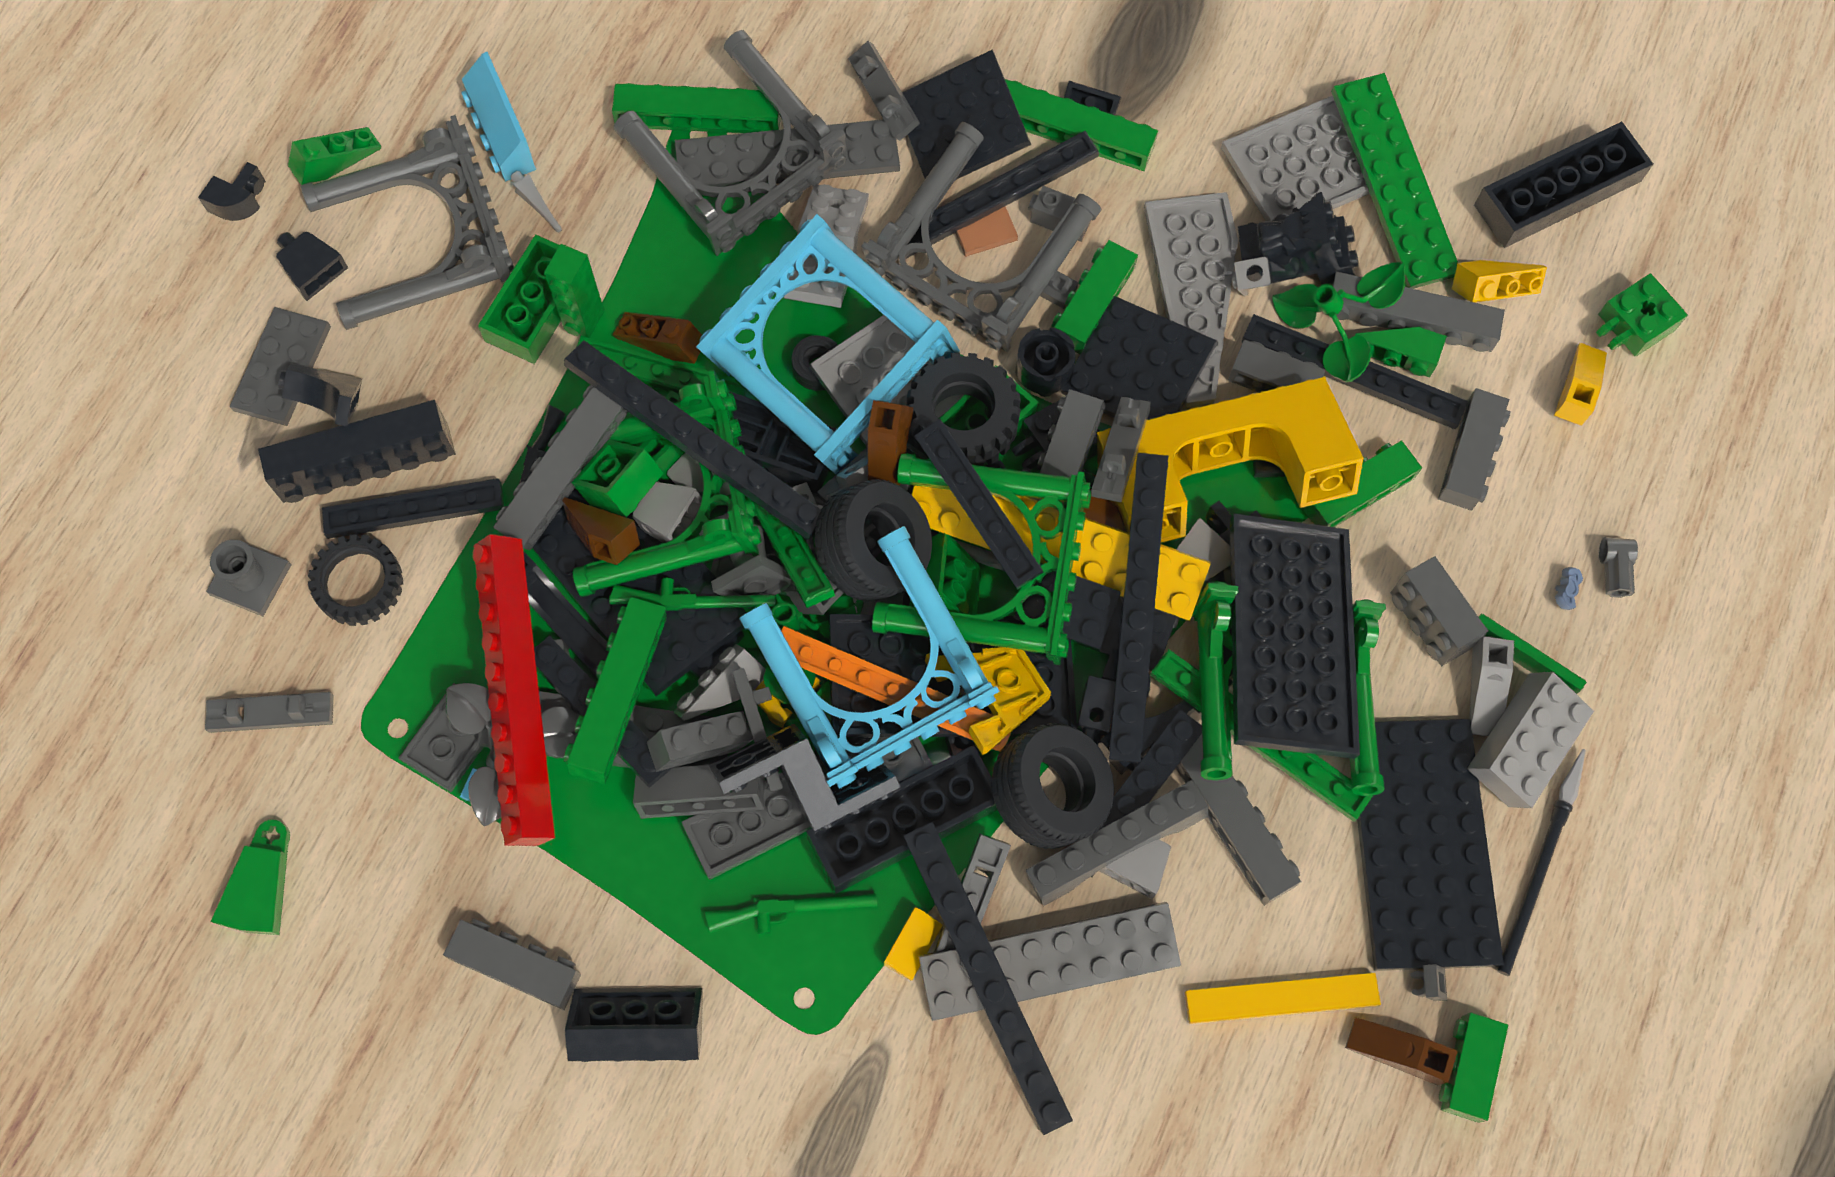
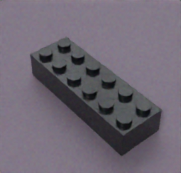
[1474,121,1654,248]
[258,400,456,503]
[806,745,997,894]

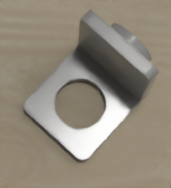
[1232,257,1271,296]

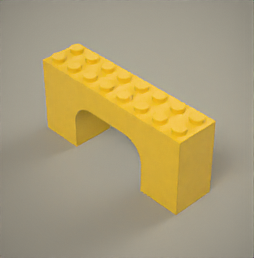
[1097,377,1363,542]

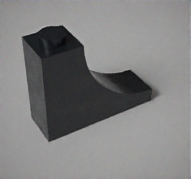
[278,364,362,426]

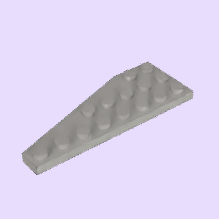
[1144,192,1238,408]

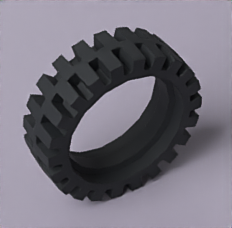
[308,534,403,626]

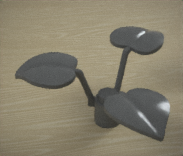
[446,683,579,826]

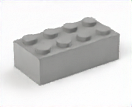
[1467,672,1594,808]

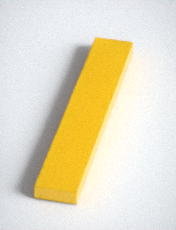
[1185,973,1381,1024]

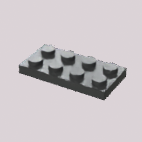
[230,307,331,426]

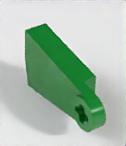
[210,820,290,935]

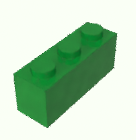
[1439,1012,1509,1123]

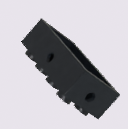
[712,392,837,493]

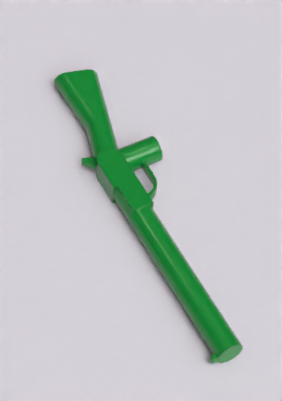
[609,578,777,611]
[704,891,877,934]

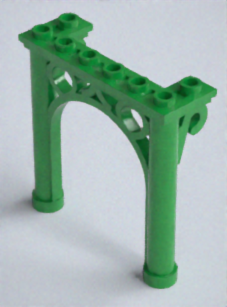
[573,370,762,597]
[872,453,1091,665]
[1192,582,1386,796]

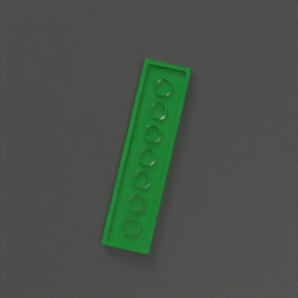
[1331,73,1458,289]

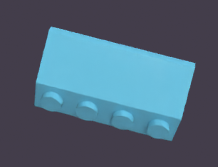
[461,52,536,182]

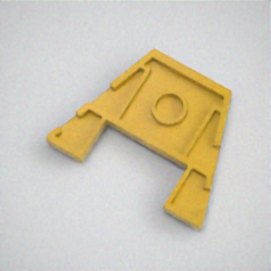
[925,647,1051,755]

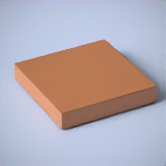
[956,206,1018,257]

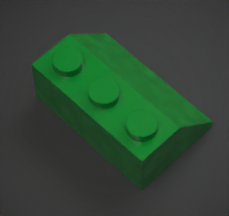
[909,532,981,615]

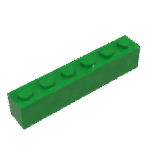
[1005,79,1159,172]
[612,83,780,133]
[564,597,666,785]

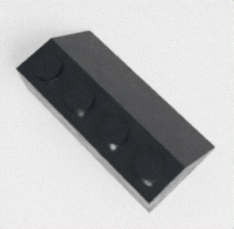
[565,988,703,1062]

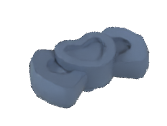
[1555,567,1583,610]

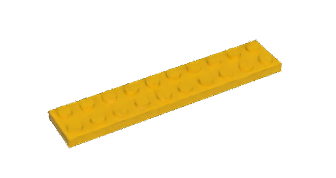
[912,485,1211,621]

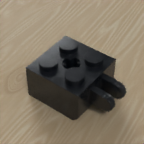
[1012,396,1100,469]

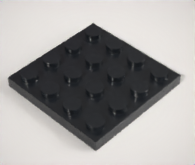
[902,49,1032,180]
[1061,296,1217,420]

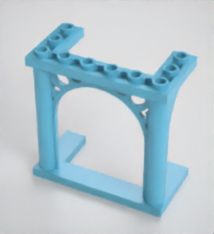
[696,214,960,474]

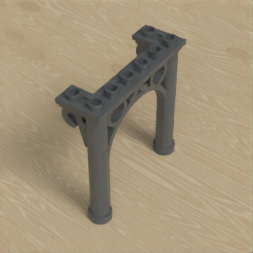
[614,30,848,256]
[301,115,514,330]
[861,122,1102,352]

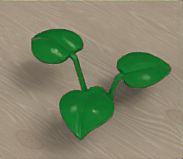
[1272,262,1405,382]
[737,596,864,704]

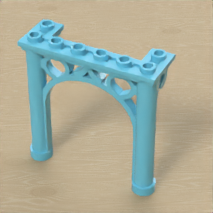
[739,526,1000,789]

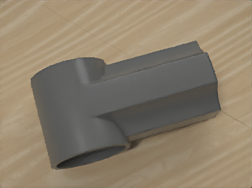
[1599,537,1638,598]

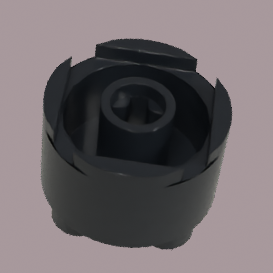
[1015,328,1075,397]

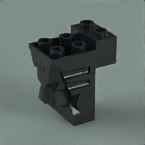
[1238,192,1359,285]

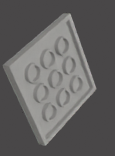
[809,315,964,447]

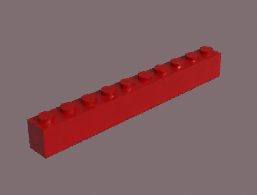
[473,534,555,846]

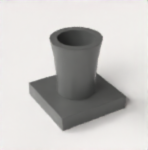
[711,525,792,608]
[206,540,292,617]

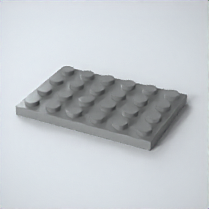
[1221,96,1370,221]

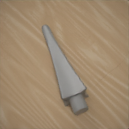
[511,171,562,233]

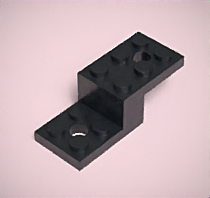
[1013,563,1177,671]

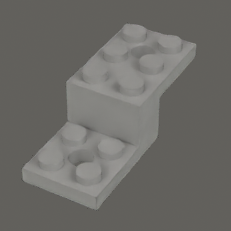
[784,184,869,308]

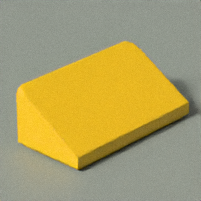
[884,907,943,981]

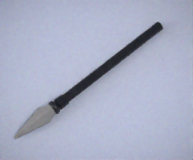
[1497,749,1586,976]

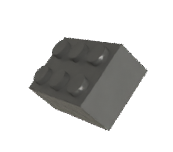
[1390,556,1488,667]

